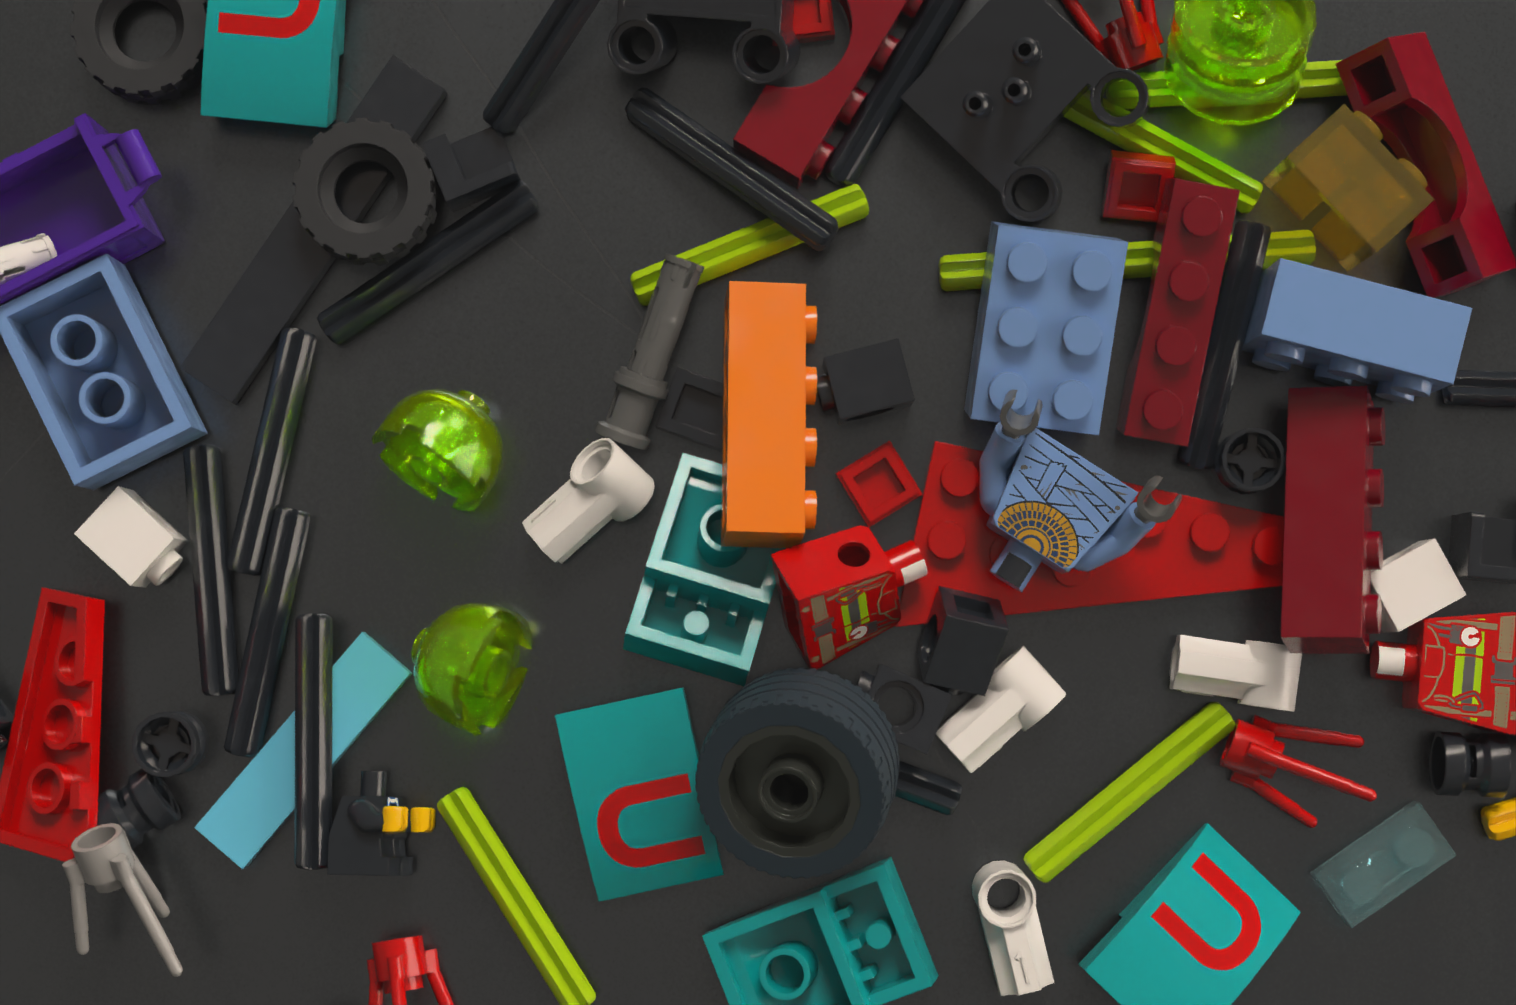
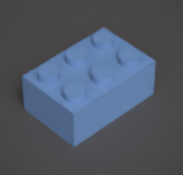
[964,221,1128,435]
[0,254,208,490]
[1242,258,1472,403]

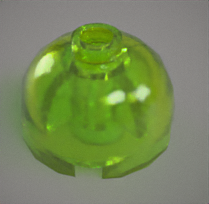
[372,389,504,511]
[411,602,532,736]

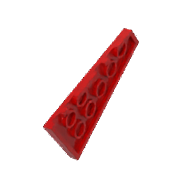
[894,441,1284,627]

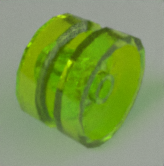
[1164,0,1317,125]

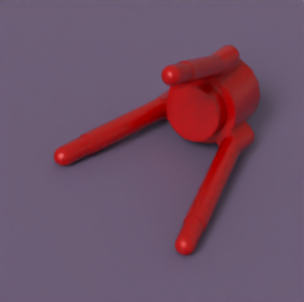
[1061,0,1164,71]
[1220,715,1377,828]
[367,935,454,1005]

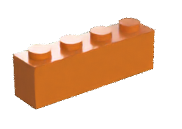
[721,281,817,548]

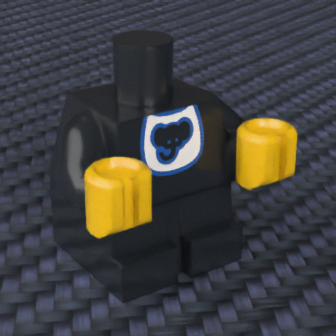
[327,771,436,876]

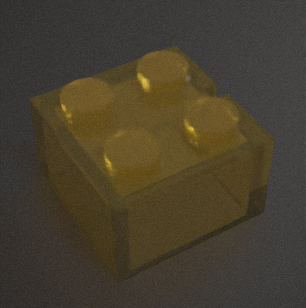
[1262,104,1434,272]

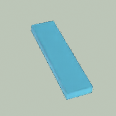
[194,632,413,869]

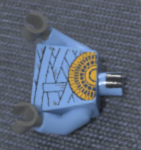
[979,390,1182,592]

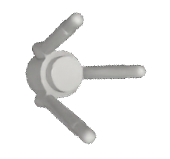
[62,823,183,977]

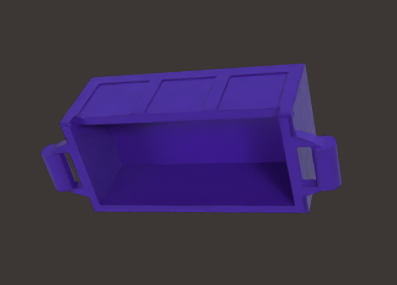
[0,113,166,306]

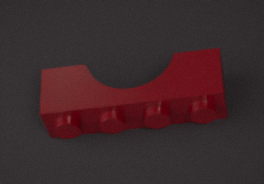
[733,0,925,189]
[1335,31,1516,298]
[1116,178,1240,447]

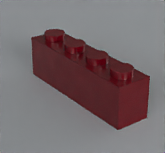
[1281,386,1386,654]

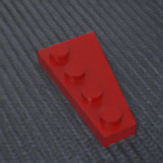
[0,587,105,862]

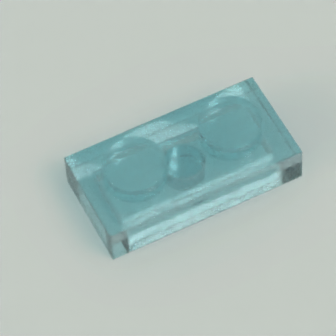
[1310,801,1456,928]

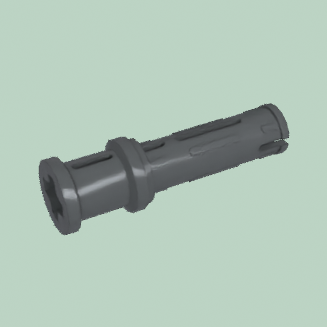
[594,253,705,450]

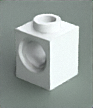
[74,486,188,588]
[1371,538,1466,633]

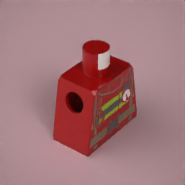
[771,525,928,669]
[1370,612,1516,735]

